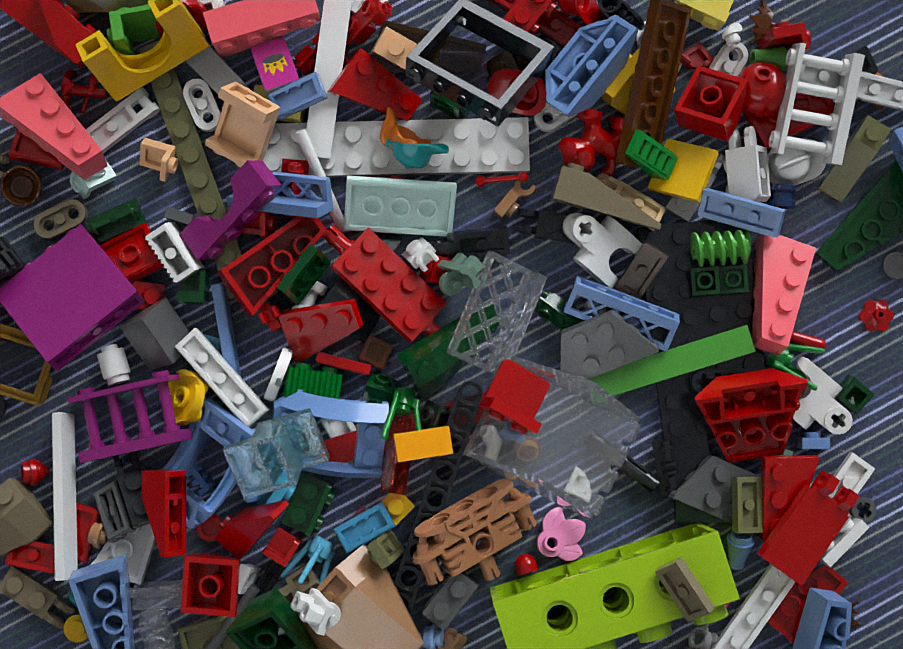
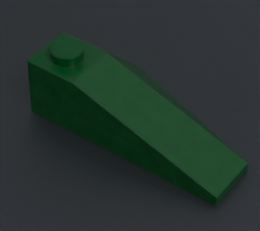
[226,588,318,649]

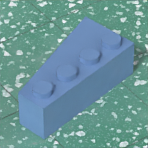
[68,554,135,649]

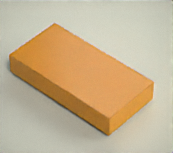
[393,426,453,462]

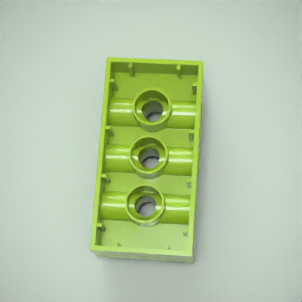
[490,522,740,649]

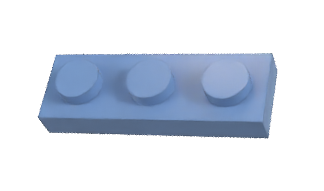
[697,188,786,238]

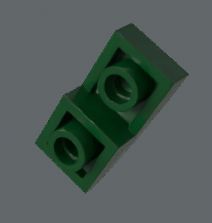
[690,264,749,296]

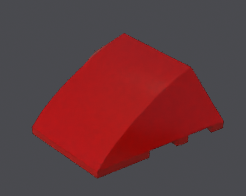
[694,368,808,463]

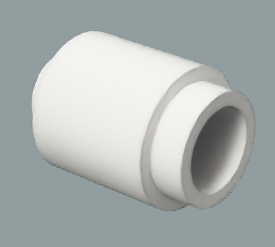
[97,344,131,386]

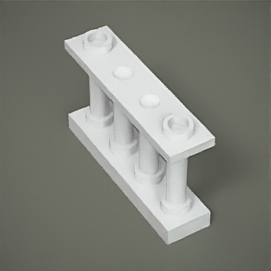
[769,43,865,165]

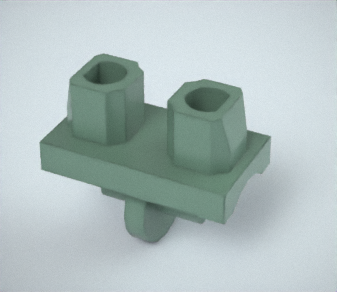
[437,253,485,296]

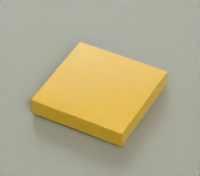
[648,138,719,203]

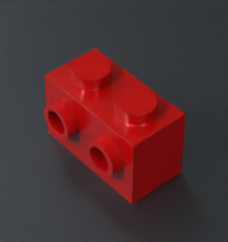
[503,0,558,36]

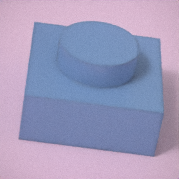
[796,432,830,449]

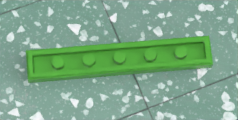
[589,325,756,401]

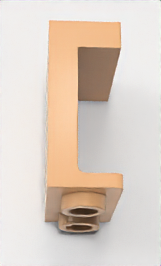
[205,81,281,168]

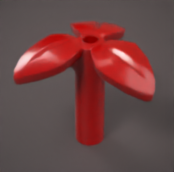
[61,69,105,113]

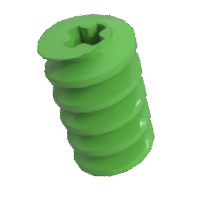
[690,230,751,267]

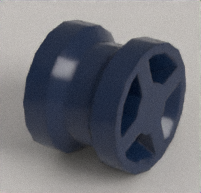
[768,184,796,210]

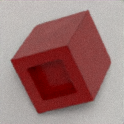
[262,526,303,567]

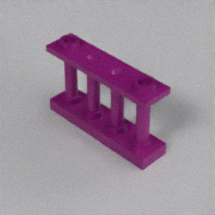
[67,370,192,463]

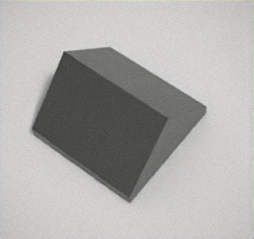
[119,297,190,370]

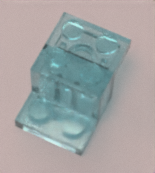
[223,408,330,499]

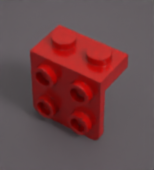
[479,359,550,436]

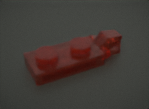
[380,416,412,495]

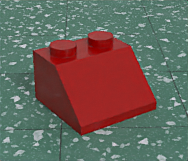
[674,65,748,142]
[180,552,240,617]

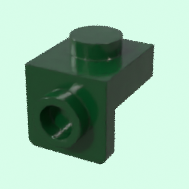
[362,373,397,406]

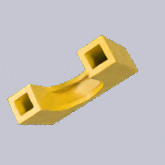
[75,0,210,102]

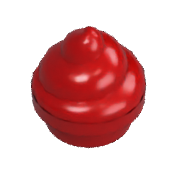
[21,458,50,486]

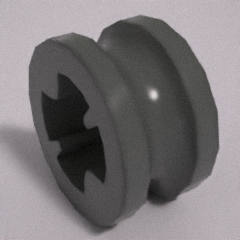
[848,497,876,522]

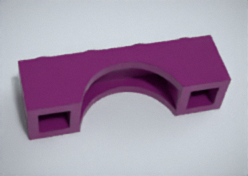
[179,160,282,260]

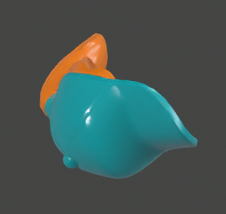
[380,107,449,169]

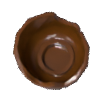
[0,165,43,207]

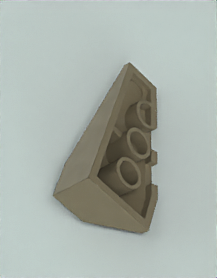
[550,163,661,230]
[0,478,54,556]

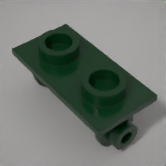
[86,198,147,244]
[532,290,585,332]

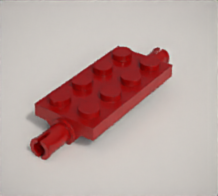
[321,224,447,343]

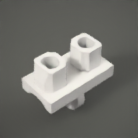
[291,588,341,636]

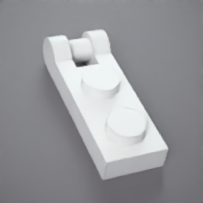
[86,88,160,154]

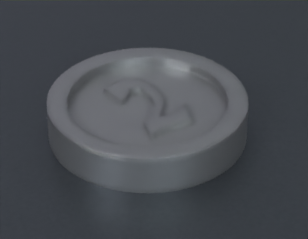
[882,252,903,279]

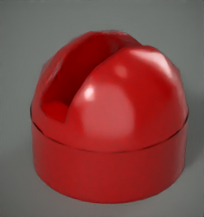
[515,554,538,576]

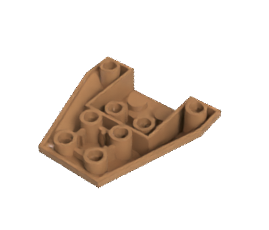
[297,544,424,649]

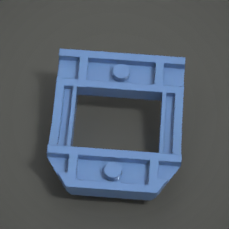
[269,389,389,478]
[163,397,259,529]

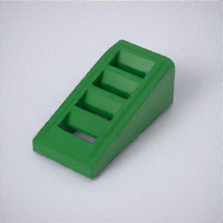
[625,129,678,180]

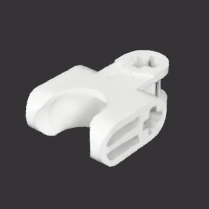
[563,212,642,289]
[793,356,853,435]

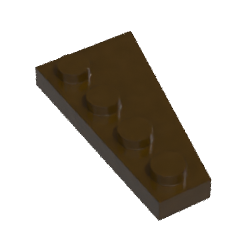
[373,20,487,73]

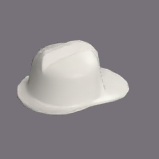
[767,138,826,185]

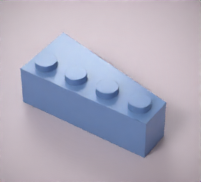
[792,588,852,649]

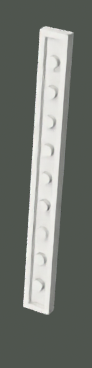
[710,452,875,649]

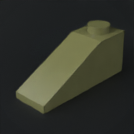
[817,115,891,203]

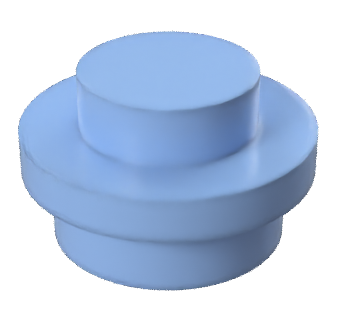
[423,624,444,649]

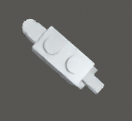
[723,126,771,203]

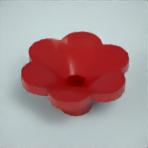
[859,300,894,332]

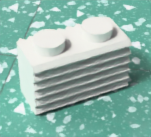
[145,221,204,283]

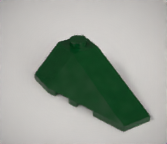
[397,299,502,400]

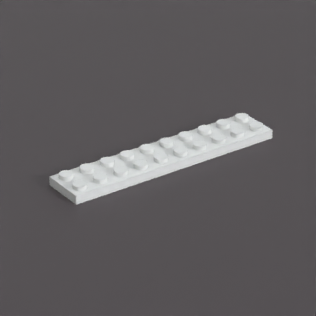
[263,117,530,177]

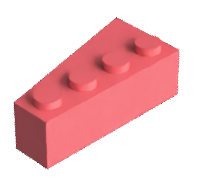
[203,0,321,59]
[0,73,108,180]
[752,234,816,356]

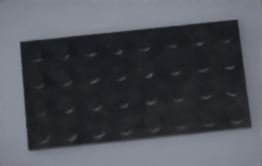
[637,220,765,443]

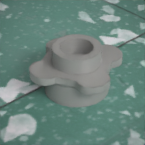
[688,625,718,649]

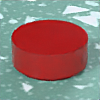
[196,513,223,541]

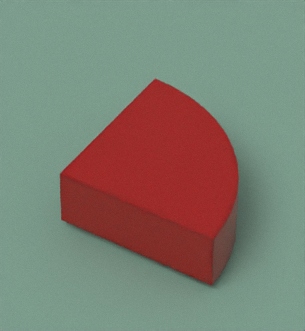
[680,41,714,70]

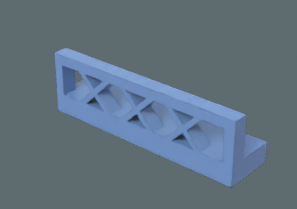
[227,168,333,218]
[564,275,680,352]

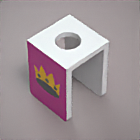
[251,37,299,100]

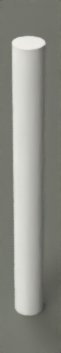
[295,129,346,232]

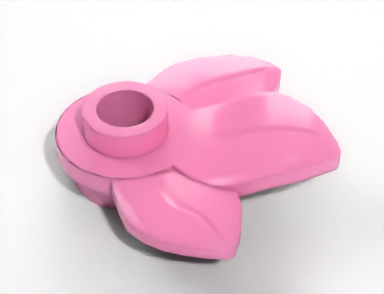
[536,507,586,561]

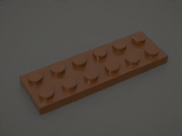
[615,0,692,167]

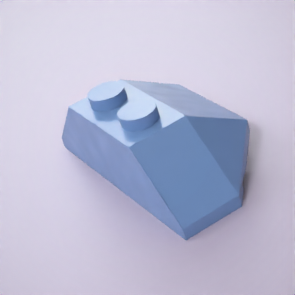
[545,15,638,117]

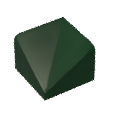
[835,374,875,415]

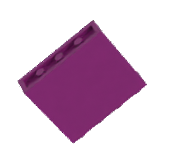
[0,224,145,371]

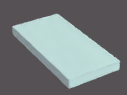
[344,176,457,237]

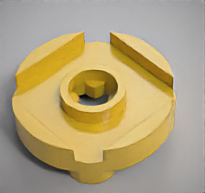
[168,369,208,425]

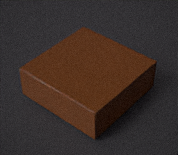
[358,334,394,370]

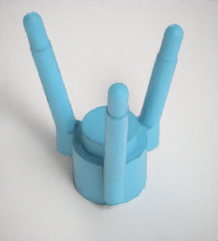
[280,534,335,584]

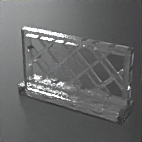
[446,250,547,375]

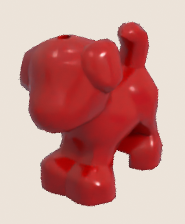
[558,108,624,176]

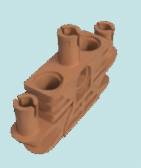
[412,478,537,585]

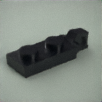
[433,225,510,258]

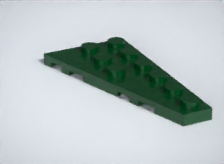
[814,159,903,272]

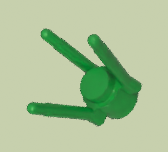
[766,343,825,391]
[381,387,422,442]

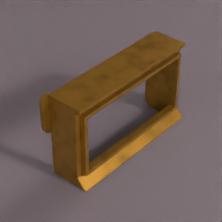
[0,324,52,406]

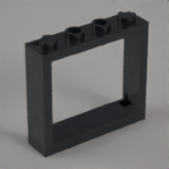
[405,0,554,127]

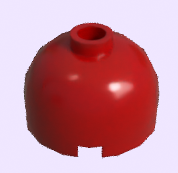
[737,61,786,118]

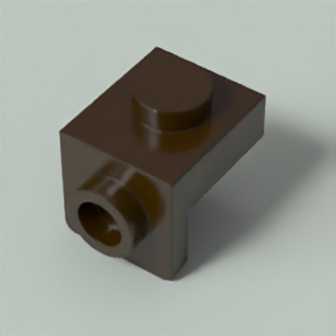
[483,50,529,78]

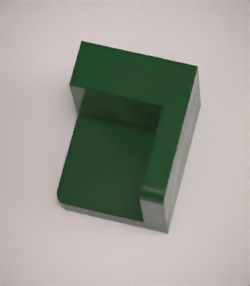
[176,270,210,305]

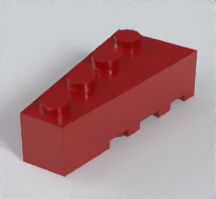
[217,216,327,317]

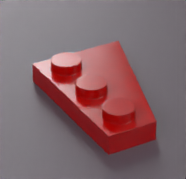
[759,455,820,541]

